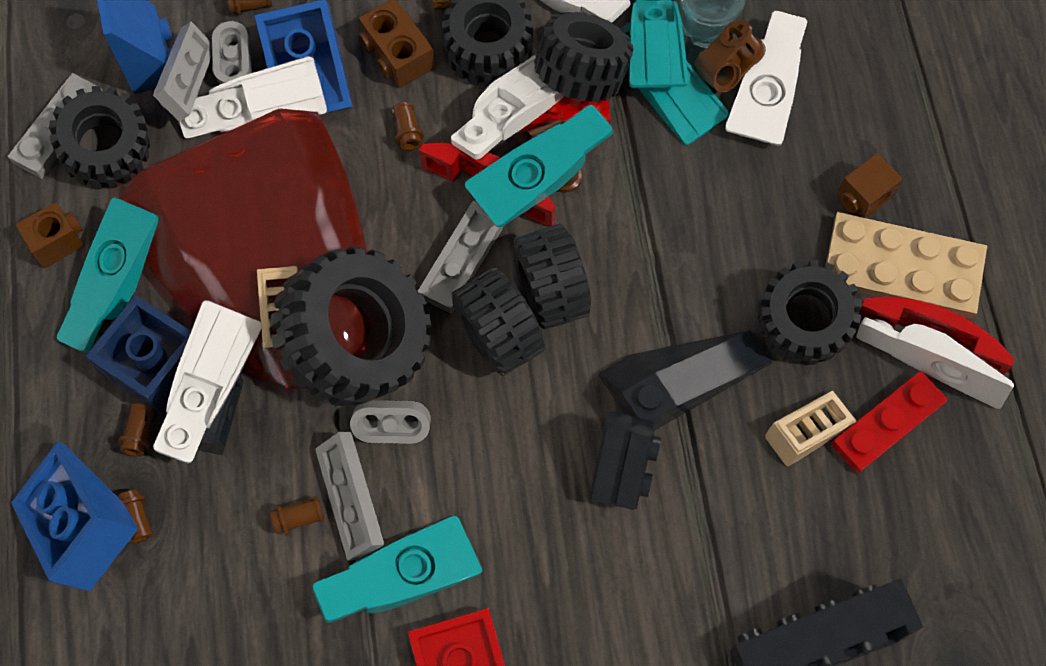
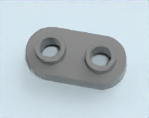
[212,21,252,85]
[350,400,431,444]

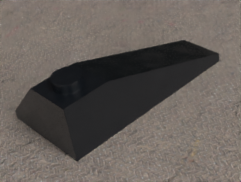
[599,330,772,430]

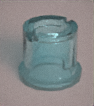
[681,0,746,48]

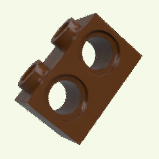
[358,0,435,88]

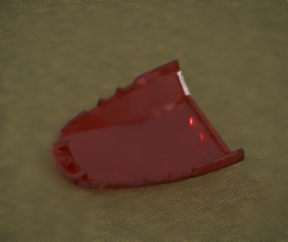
[120,108,372,389]

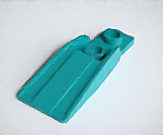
[629,0,688,88]
[620,22,729,146]
[465,105,613,227]
[57,198,159,353]
[312,516,482,623]

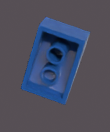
[97,0,172,94]
[254,0,353,123]
[11,442,138,591]

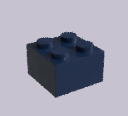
[85,295,191,413]

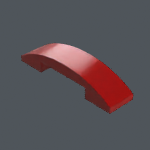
[419,143,555,227]
[859,297,1015,375]

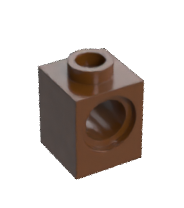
[837,153,903,218]
[15,202,84,269]

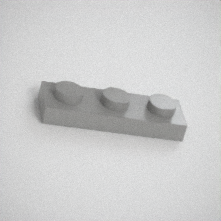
[153,22,213,121]
[7,73,103,179]
[417,200,505,314]
[315,432,385,561]

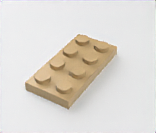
[825,212,987,319]

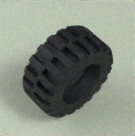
[271,246,431,406]

